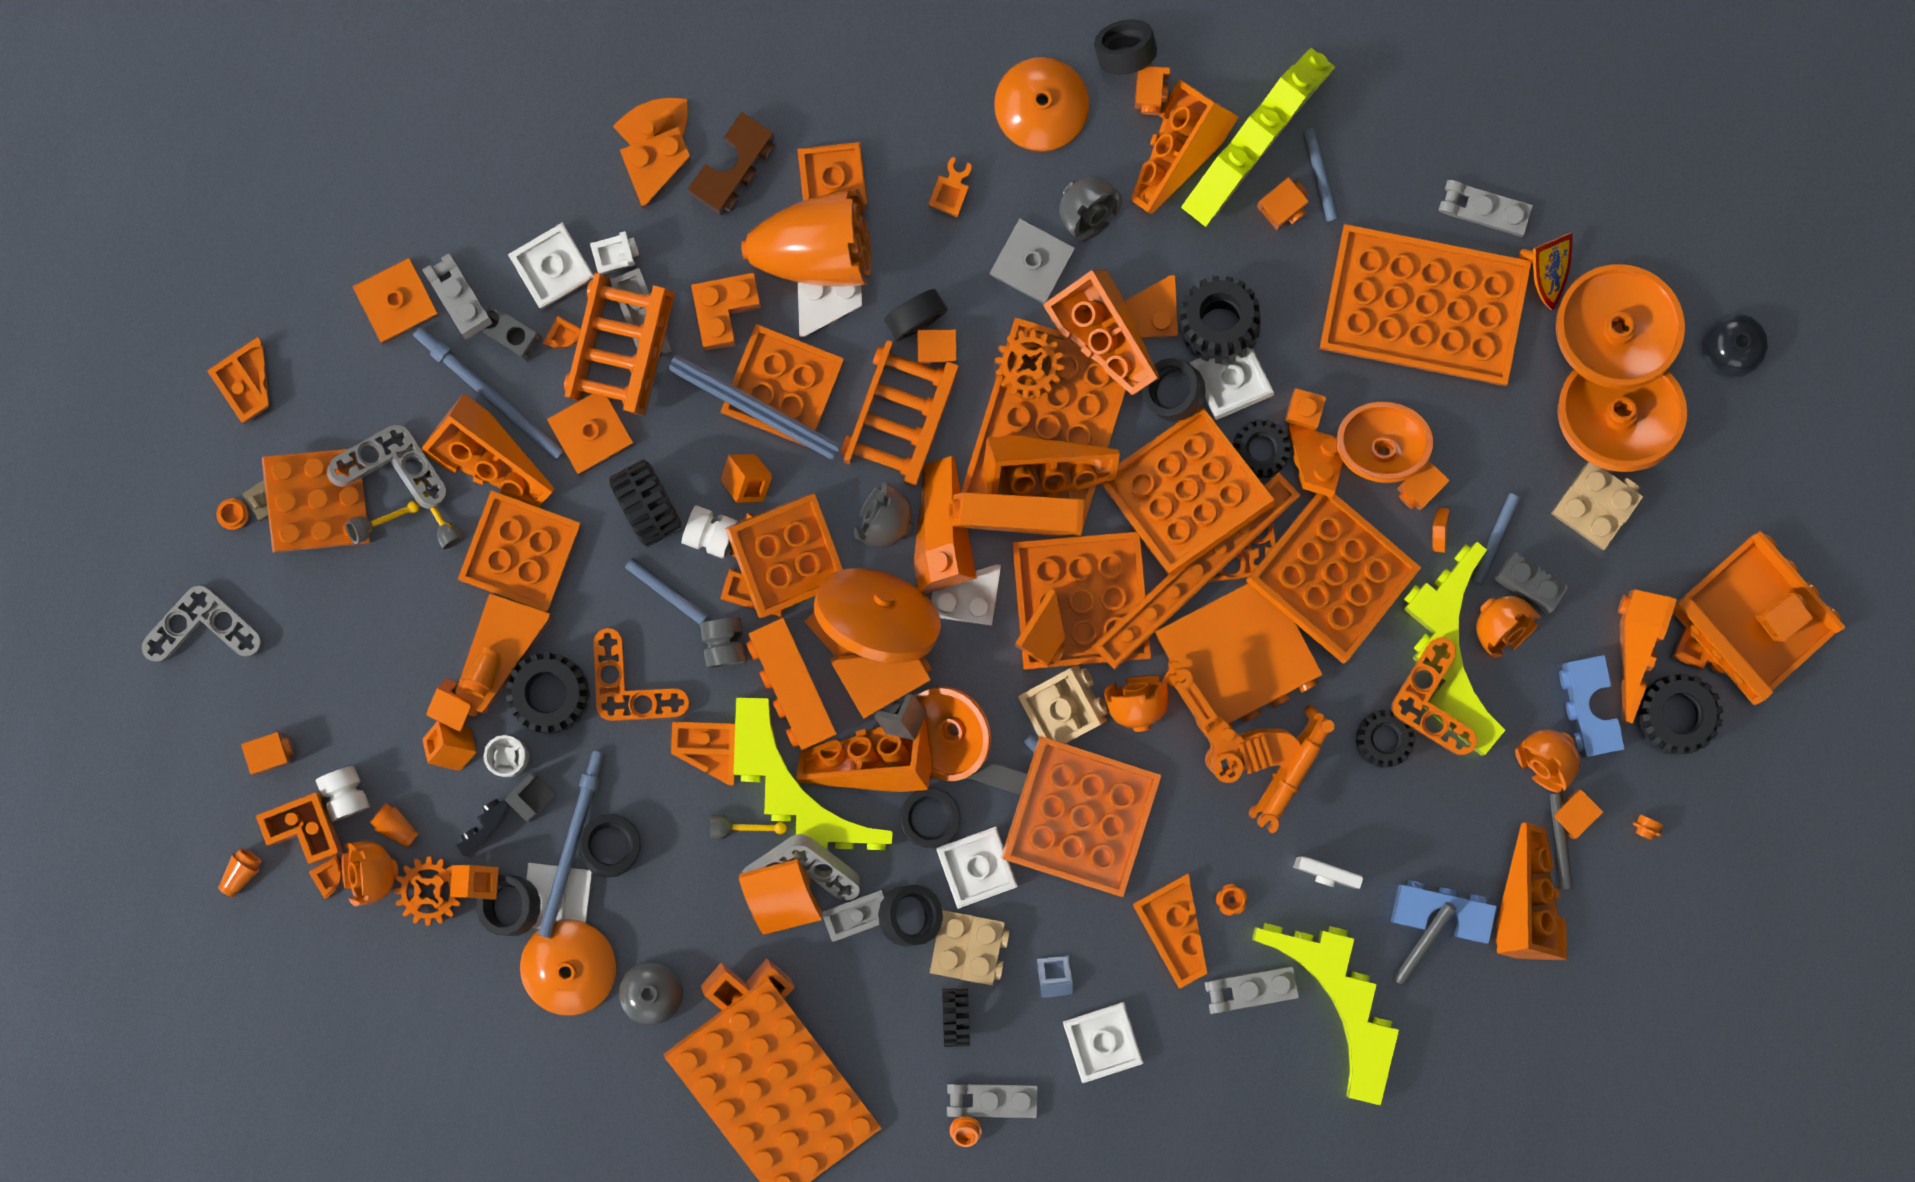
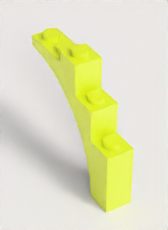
[1181,48,1335,227]
[1403,542,1505,756]
[734,698,893,852]
[1252,923,1399,1106]

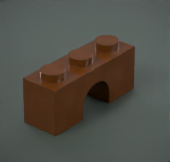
[688,112,776,216]

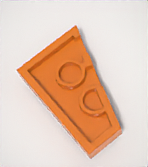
[1132,873,1207,989]

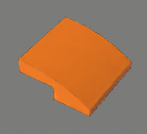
[739,859,822,935]

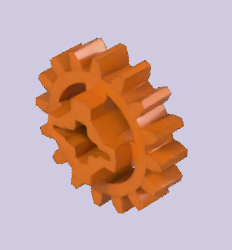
[995,329,1064,400]
[393,856,463,926]

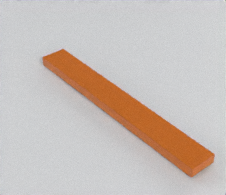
[1092,472,1300,670]

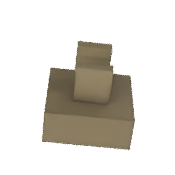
[242,480,268,521]

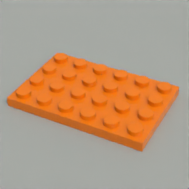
[1319,224,1531,386]
[961,317,1126,537]
[663,977,882,1182]

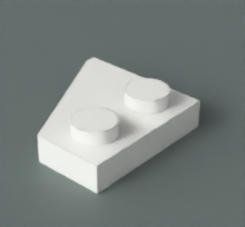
[798,282,862,338]
[931,564,1001,626]

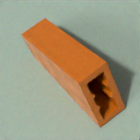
[948,492,1084,536]
[455,593,553,717]

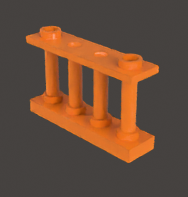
[564,273,675,416]
[840,340,959,488]

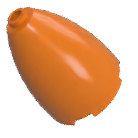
[741,189,872,287]

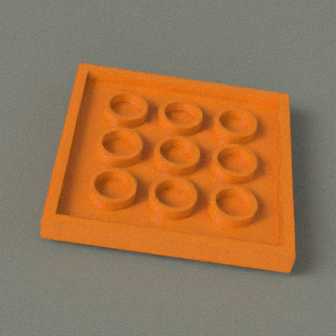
[1101,406,1276,577]
[1246,493,1421,664]
[1012,532,1151,670]
[1001,736,1161,897]

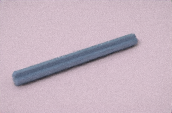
[669,355,840,459]

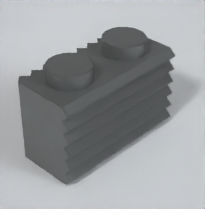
[1494,552,1568,615]

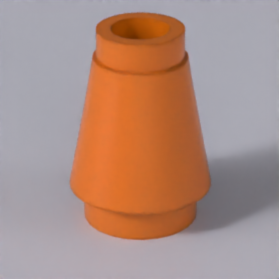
[461,647,500,698]
[370,803,419,848]
[218,848,261,898]

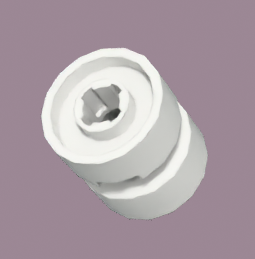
[681,505,738,559]
[484,735,530,778]
[315,765,370,822]

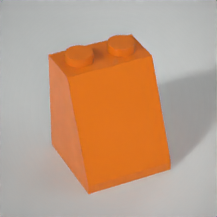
[829,654,932,719]

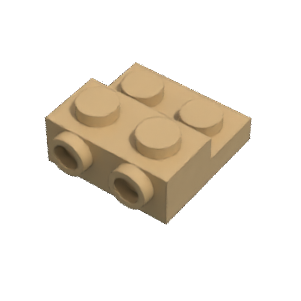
[1551,462,1643,550]
[1018,665,1109,744]
[930,910,1010,986]

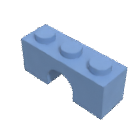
[1559,655,1625,758]
[1391,880,1497,944]

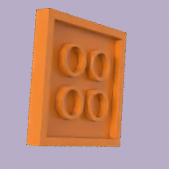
[720,324,845,448]
[262,449,370,553]
[457,490,582,613]
[725,493,843,618]

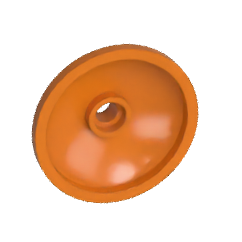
[995,57,1089,152]
[1337,402,1433,483]
[916,687,991,781]
[520,919,617,1016]

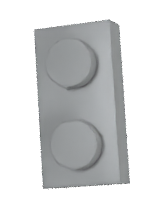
[822,890,884,942]

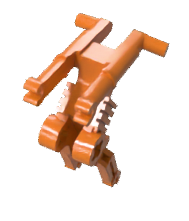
[1167,660,1334,833]

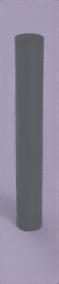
[1550,793,1573,890]
[1394,902,1456,985]

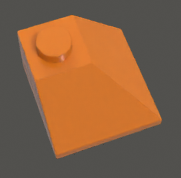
[1015,588,1067,667]

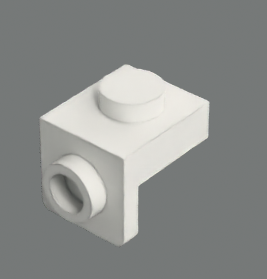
[590,231,639,275]

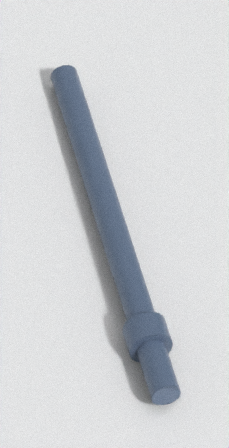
[413,326,564,460]
[538,751,605,939]

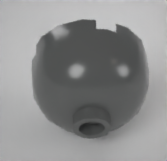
[1059,177,1123,240]
[854,482,913,548]
[619,961,683,1025]

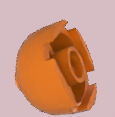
[1476,596,1541,658]
[1104,675,1169,732]
[1515,729,1581,793]
[341,841,398,906]

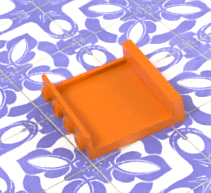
[1673,531,1845,705]
[1154,583,1322,729]

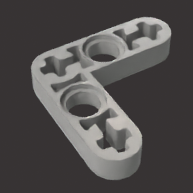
[327,425,446,509]
[141,586,263,662]
[740,834,861,900]

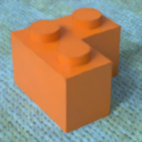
[691,272,762,352]
[256,792,344,864]
[701,958,795,1010]

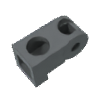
[481,306,542,362]

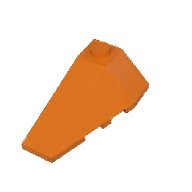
[1131,79,1239,214]
[1043,269,1159,395]
[421,394,555,507]
[984,436,1120,498]
[913,456,977,594]
[1618,589,1677,724]
[796,718,932,792]
[1496,822,1567,960]

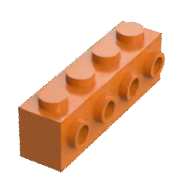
[746,618,837,751]

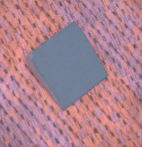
[1037,955,1073,998]

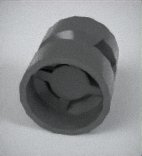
[700,617,747,668]

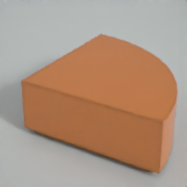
[542,316,581,349]
[1432,507,1450,553]
[309,856,342,899]

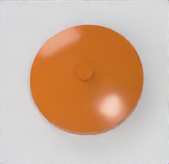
[1556,264,1685,389]
[1558,370,1687,472]
[814,568,941,663]

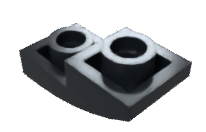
[456,799,511,856]

